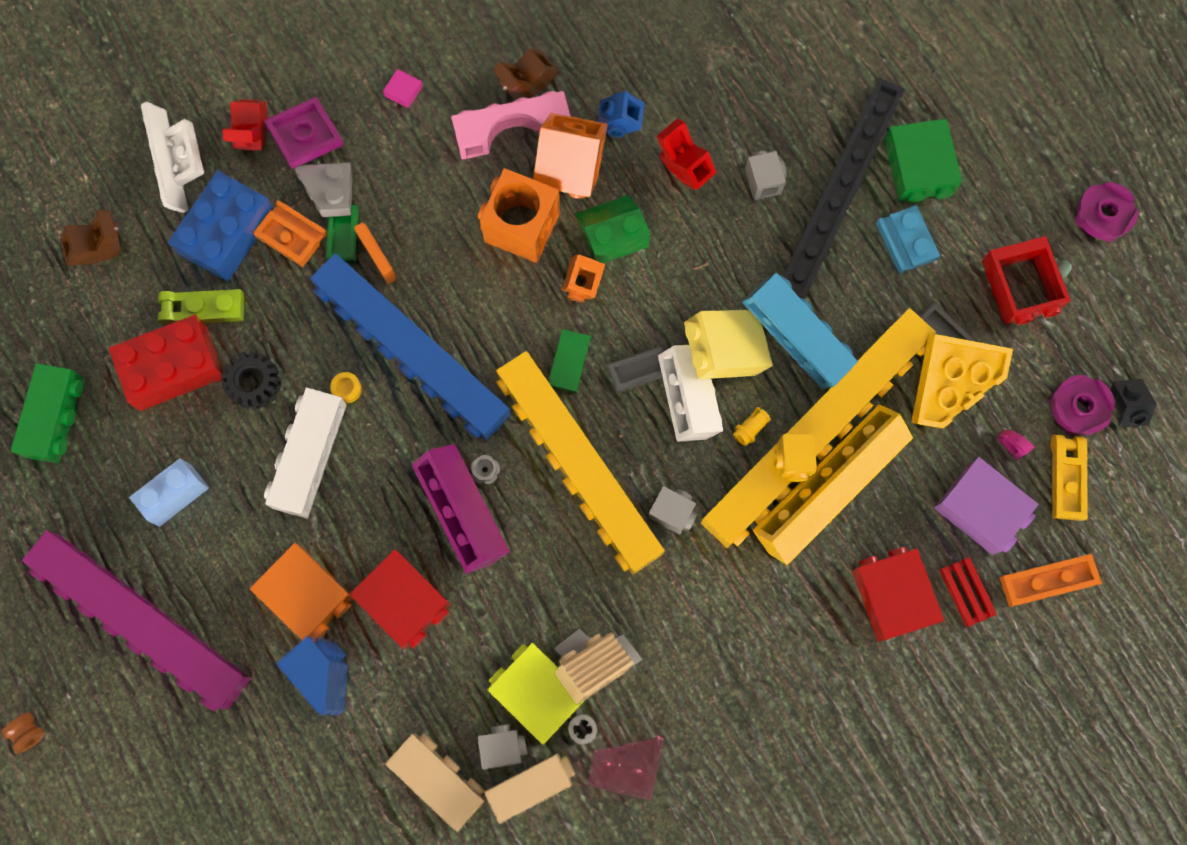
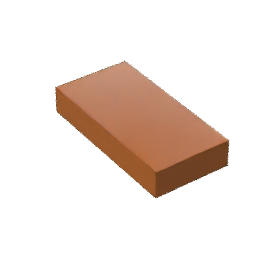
[354,222,396,285]

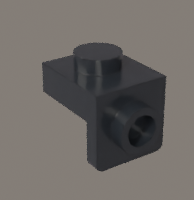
[1110,379,1157,428]

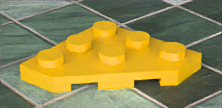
[911,334,1013,428]

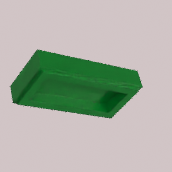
[326,205,360,263]
[548,329,591,394]

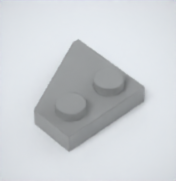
[295,163,352,217]

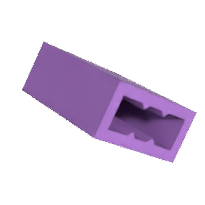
[934,457,1039,555]

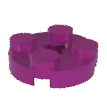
[1075,182,1139,242]
[1049,375,1115,436]

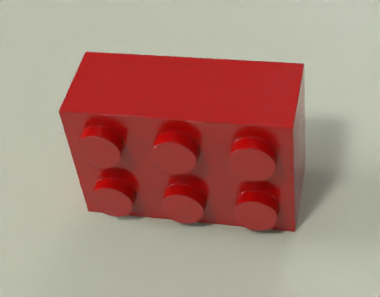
[109,314,224,411]

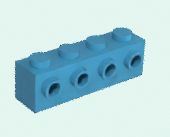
[742,272,858,390]

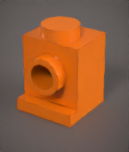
[562,254,605,303]

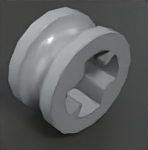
[568,715,597,744]

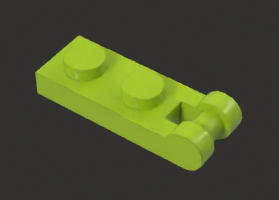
[158,289,244,325]

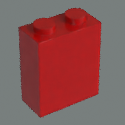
[852,546,944,642]
[349,549,451,650]

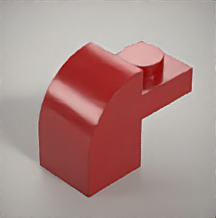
[223,99,268,151]
[656,118,717,191]

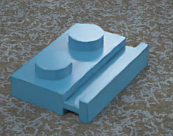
[876,205,940,274]

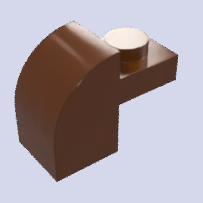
[493,48,559,100]
[60,210,121,266]

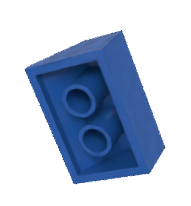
[277,636,348,715]

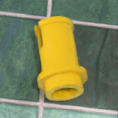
[733,407,771,446]

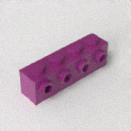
[411,444,510,574]

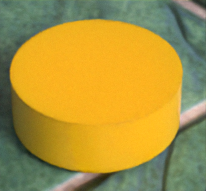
[330,372,362,404]

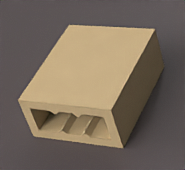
[484,753,575,824]

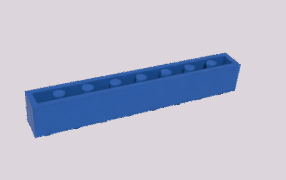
[310,253,511,441]

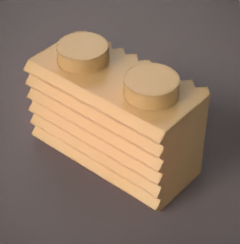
[555,633,634,705]

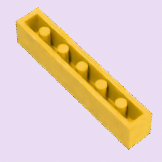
[753,404,913,565]

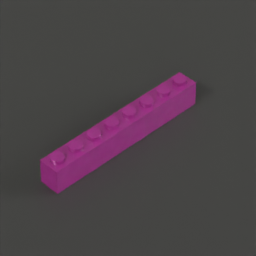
[22,530,252,711]

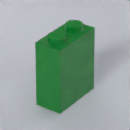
[884,119,962,203]

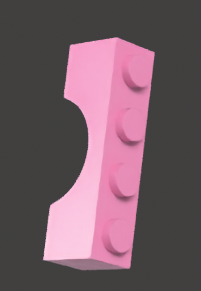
[451,91,570,160]

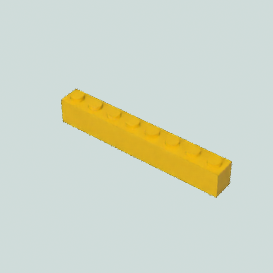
[495,351,665,575]

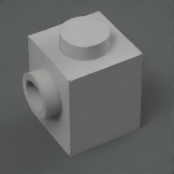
[745,151,786,200]
[648,486,698,535]
[478,724,527,770]

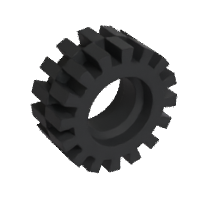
[221,351,281,410]

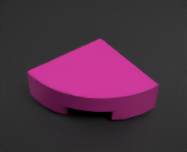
[996,430,1035,460]

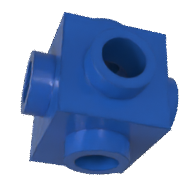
[597,91,644,138]

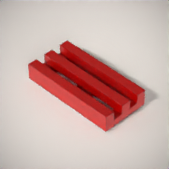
[939,557,997,627]

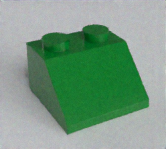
[574,195,650,263]

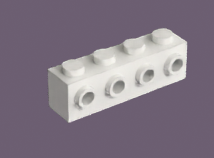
[264,388,347,519]

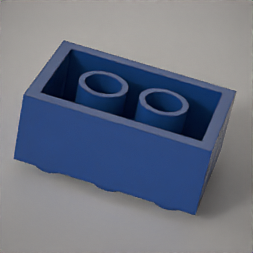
[168,170,274,282]

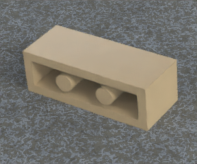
[385,733,486,832]

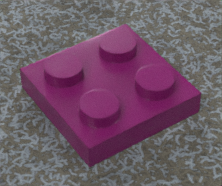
[264,97,343,169]

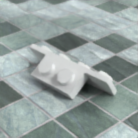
[141,102,204,213]

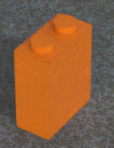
[250,543,352,640]

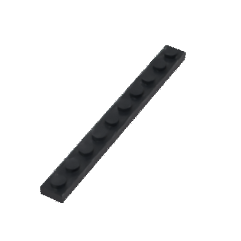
[783,78,905,299]

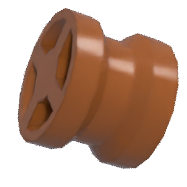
[1,712,46,754]

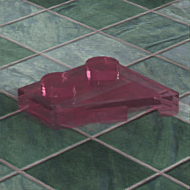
[587,736,664,801]

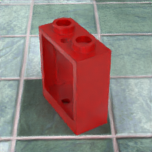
[981,236,1071,326]

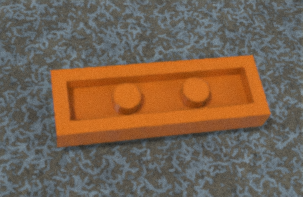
[999,554,1102,607]

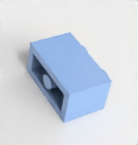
[129,458,209,527]

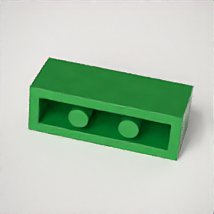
[11,363,84,464]

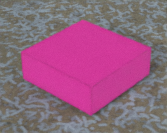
[383,69,423,109]

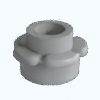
[470,455,500,484]

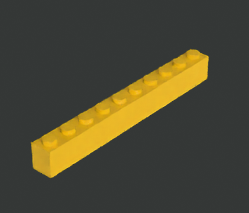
[701,308,936,548]

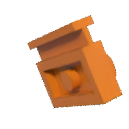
[253,200,327,267]

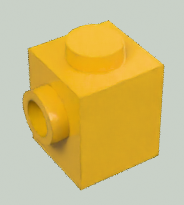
[774,434,817,482]

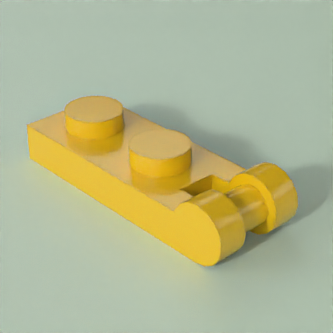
[1050,434,1087,521]

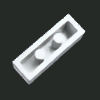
[658,345,723,442]

